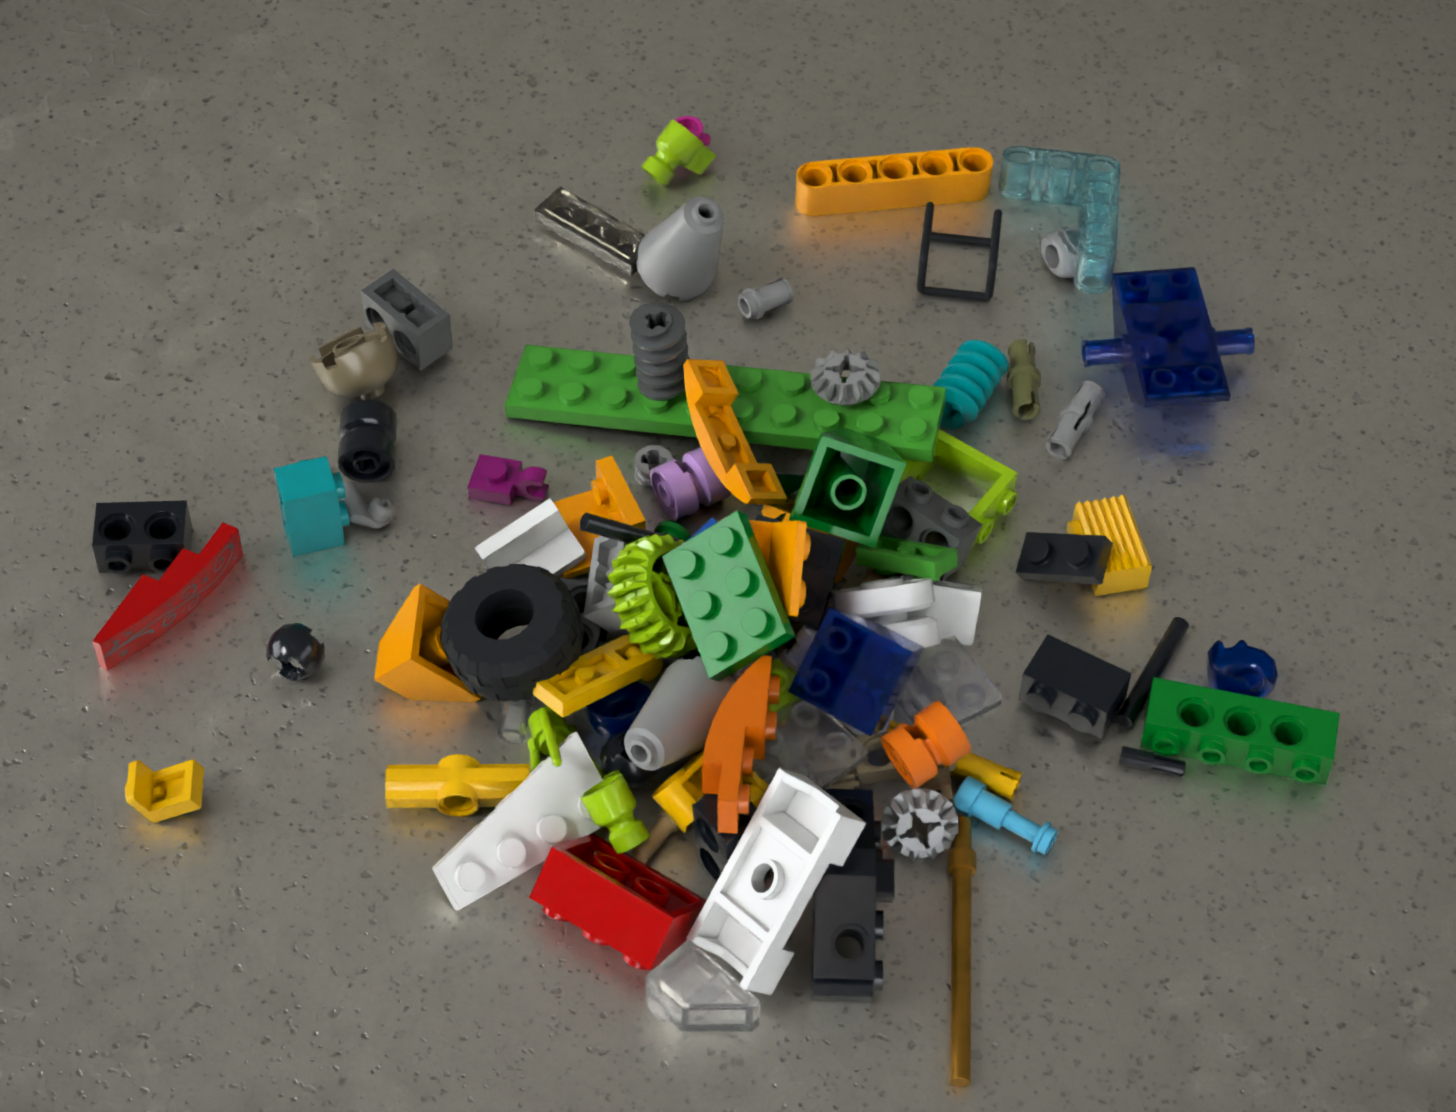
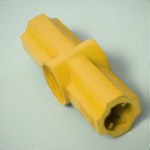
[385,754,530,817]

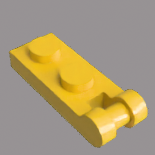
[532,634,663,718]

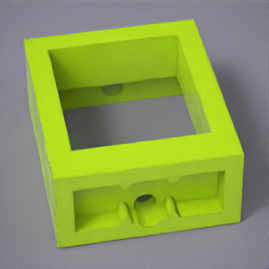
[899,429,1018,547]

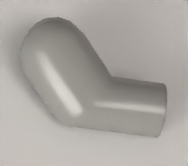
[339,481,394,529]

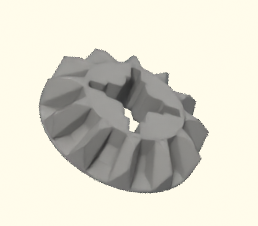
[811,348,881,405]
[881,788,958,862]

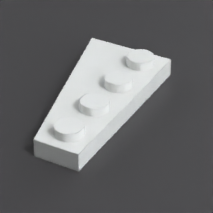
[432,732,602,911]

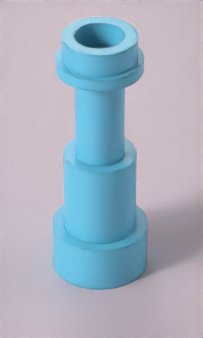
[954,776,1059,855]

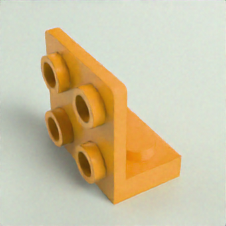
[553,455,646,579]
[722,518,811,617]

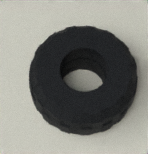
[441,564,585,702]

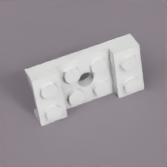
[686,768,866,995]

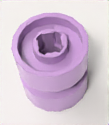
[650,447,731,521]

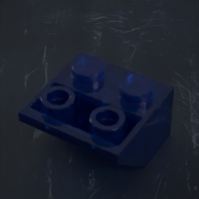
[788,607,924,736]

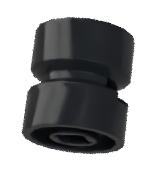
[338,400,397,483]

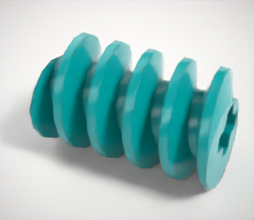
[933,340,1009,430]

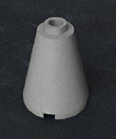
[636,197,724,301]
[624,656,736,771]

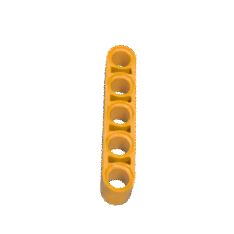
[795,147,993,216]

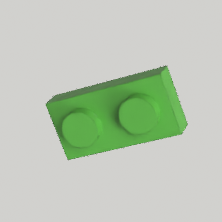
[856,535,958,582]

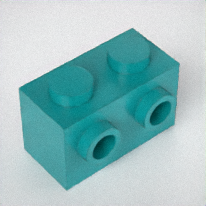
[273,456,350,557]

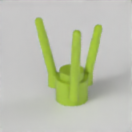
[527,706,604,778]

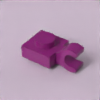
[467,454,549,505]

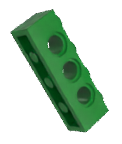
[1140,677,1340,785]

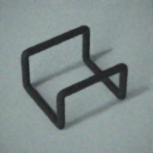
[917,202,1002,301]

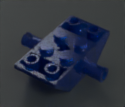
[1081,267,1255,407]

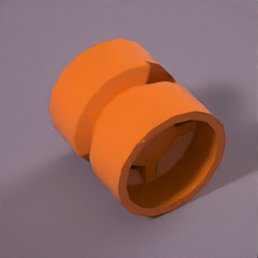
[880,700,972,790]

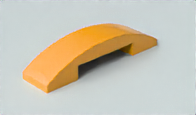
[683,359,787,504]

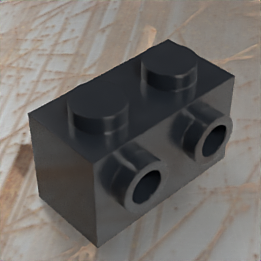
[1018,634,1131,739]

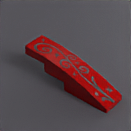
[93,522,243,671]

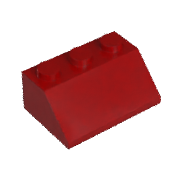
[529,833,707,970]

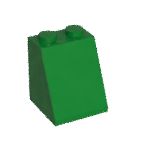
[789,427,907,548]

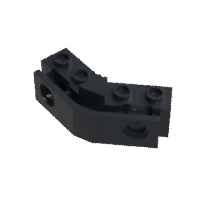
[811,788,895,1002]

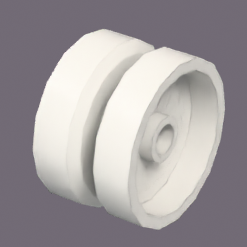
[831,578,941,657]

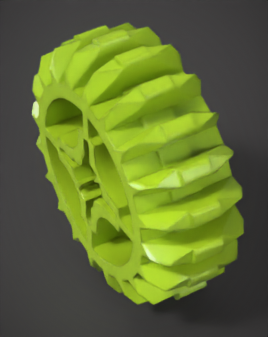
[607,534,698,659]

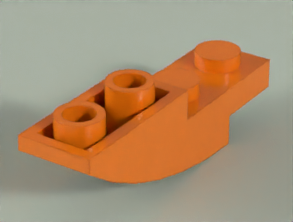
[702,655,781,834]

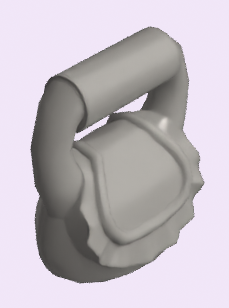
[1040,226,1117,279]

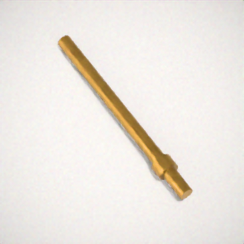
[947,816,976,1087]

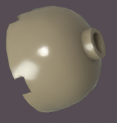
[309,322,398,400]

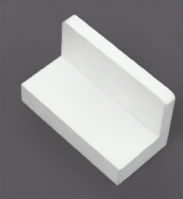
[474,498,587,577]
[892,573,984,645]

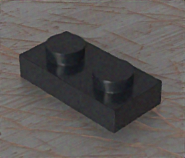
[1015,532,1113,584]

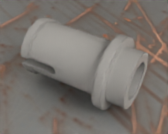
[738,277,794,319]

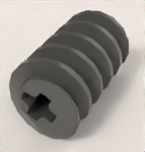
[629,302,690,401]

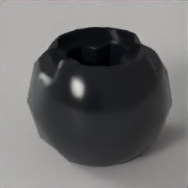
[266,623,325,681]
[600,730,657,789]

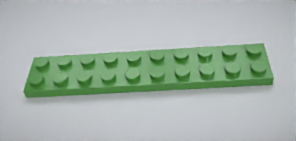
[504,345,946,463]

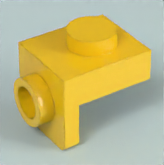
[125,759,204,823]

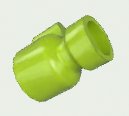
[641,120,716,187]
[580,769,650,854]

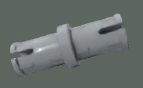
[1045,380,1105,460]

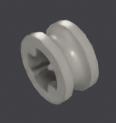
[634,445,673,489]

